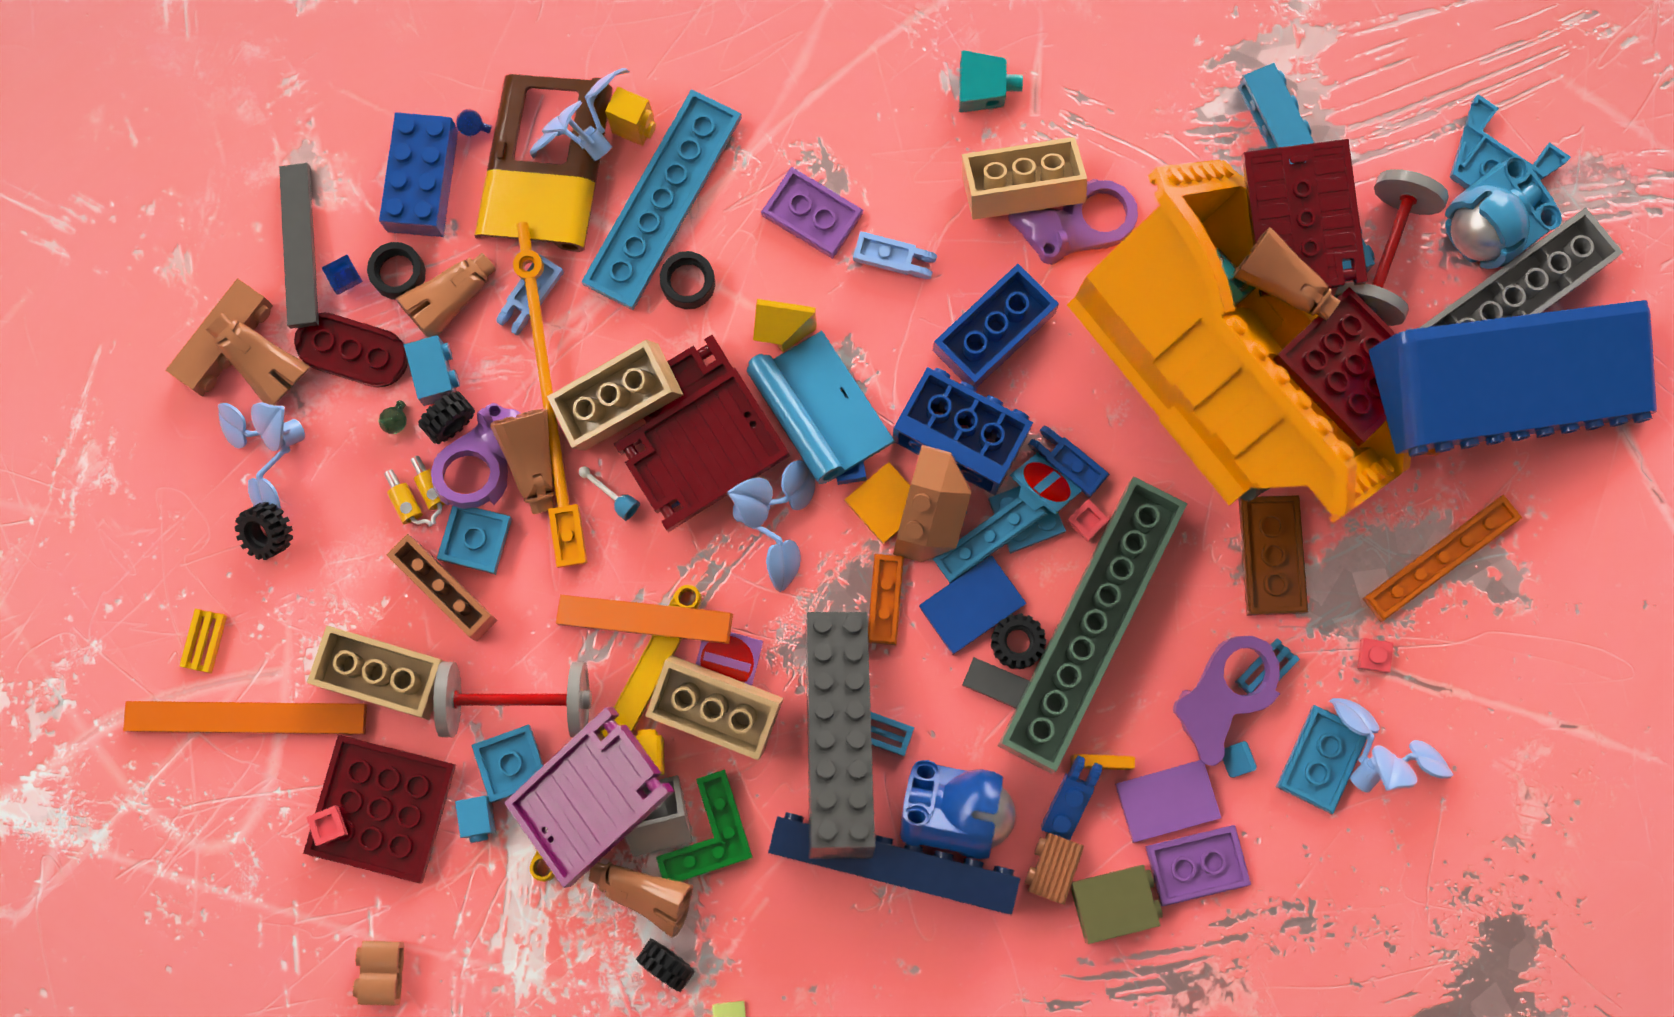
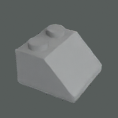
[626,775,693,857]

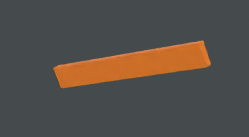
[123,701,367,734]

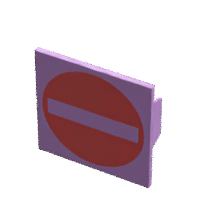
[696,632,763,686]

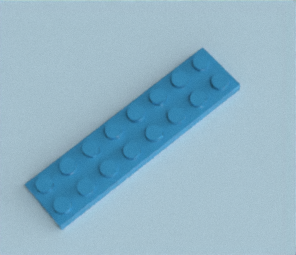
[581,89,742,311]

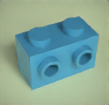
[404,335,460,406]

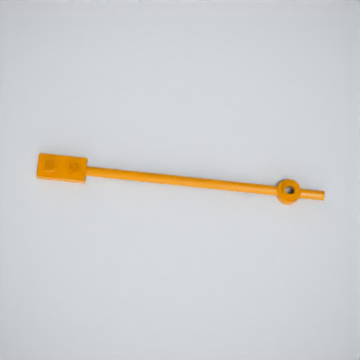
[513,222,588,568]

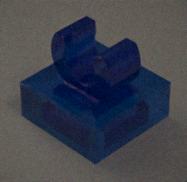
[321,254,363,295]

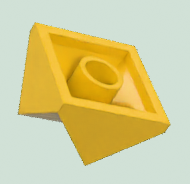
[753,299,817,352]

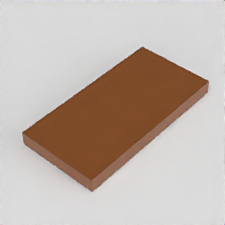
[1238,495,1308,616]

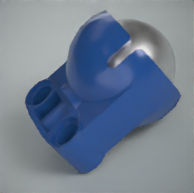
[900,760,1016,860]

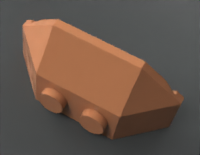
[893,445,972,562]

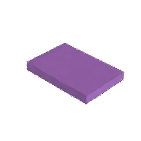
[761,166,864,259]
[1115,760,1221,843]
[1145,825,1251,907]

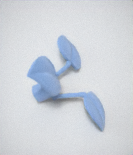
[529,68,630,161]
[217,402,305,510]
[727,460,815,592]
[1328,698,1454,793]

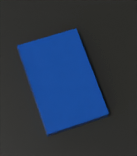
[919,555,1026,655]

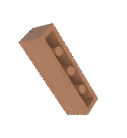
[165,278,273,397]
[386,533,498,642]

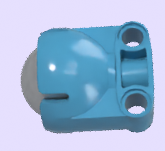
[1445,156,1562,269]

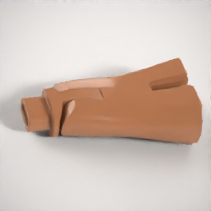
[1233,227,1341,320]
[396,253,497,338]
[206,313,310,405]
[490,408,555,514]
[589,862,693,938]

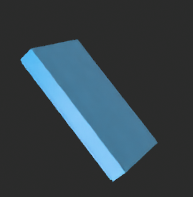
[1276,705,1367,814]

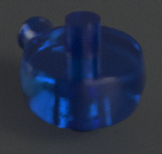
[456,109,492,136]

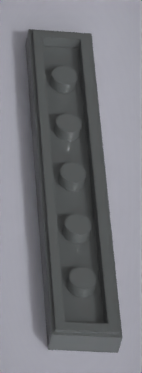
[279,163,319,329]

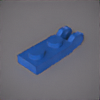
[1028,425,1110,498]
[1041,756,1102,840]

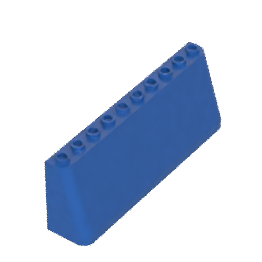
[1368,300,1657,457]

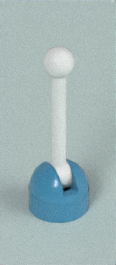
[579,466,640,521]

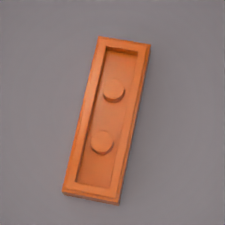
[868,554,904,646]

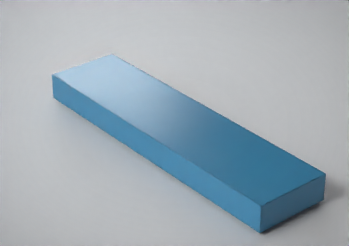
[933,497,1047,583]

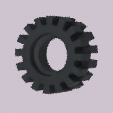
[418,391,475,444]
[234,502,293,560]
[991,613,1046,670]
[635,938,695,992]

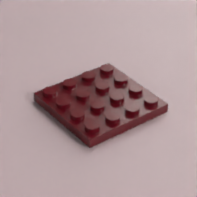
[1272,287,1396,447]
[303,735,456,884]

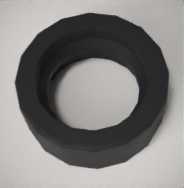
[367,242,426,300]
[659,251,715,309]

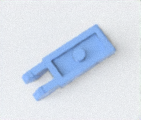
[853,231,937,279]
[496,254,564,335]

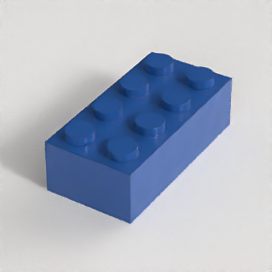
[379,112,459,237]
[932,263,1059,388]

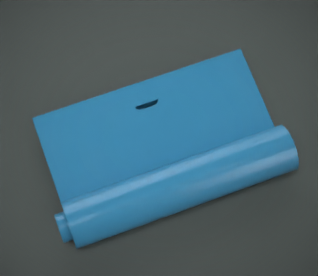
[747,331,895,484]

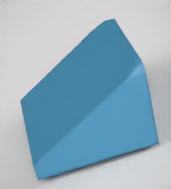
[1222,741,1257,778]

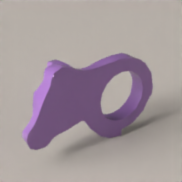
[1008,179,1138,265]
[431,403,521,509]
[1172,636,1281,766]

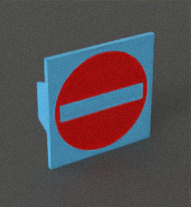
[1010,453,1082,514]

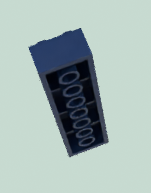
[768,812,1020,915]

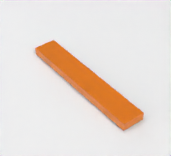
[1362,494,1522,622]
[556,594,733,644]

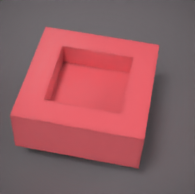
[1066,499,1110,542]
[1357,638,1394,673]
[306,806,348,846]

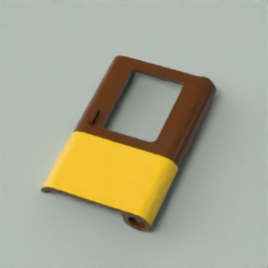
[474,74,613,252]

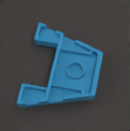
[1449,94,1571,189]

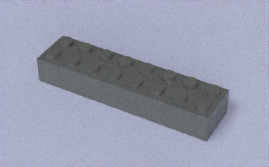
[805,612,875,859]

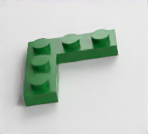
[656,770,753,882]

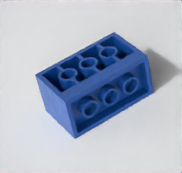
[893,367,1033,495]

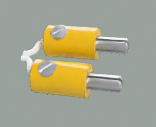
[384,456,446,527]

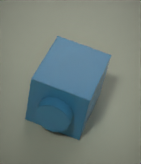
[455,795,496,843]

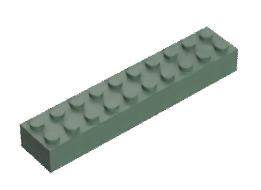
[997,477,1188,774]

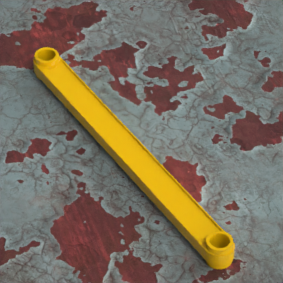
[530,585,702,882]

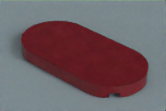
[294,312,408,388]

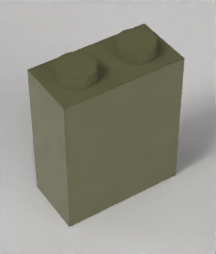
[1070,865,1163,944]

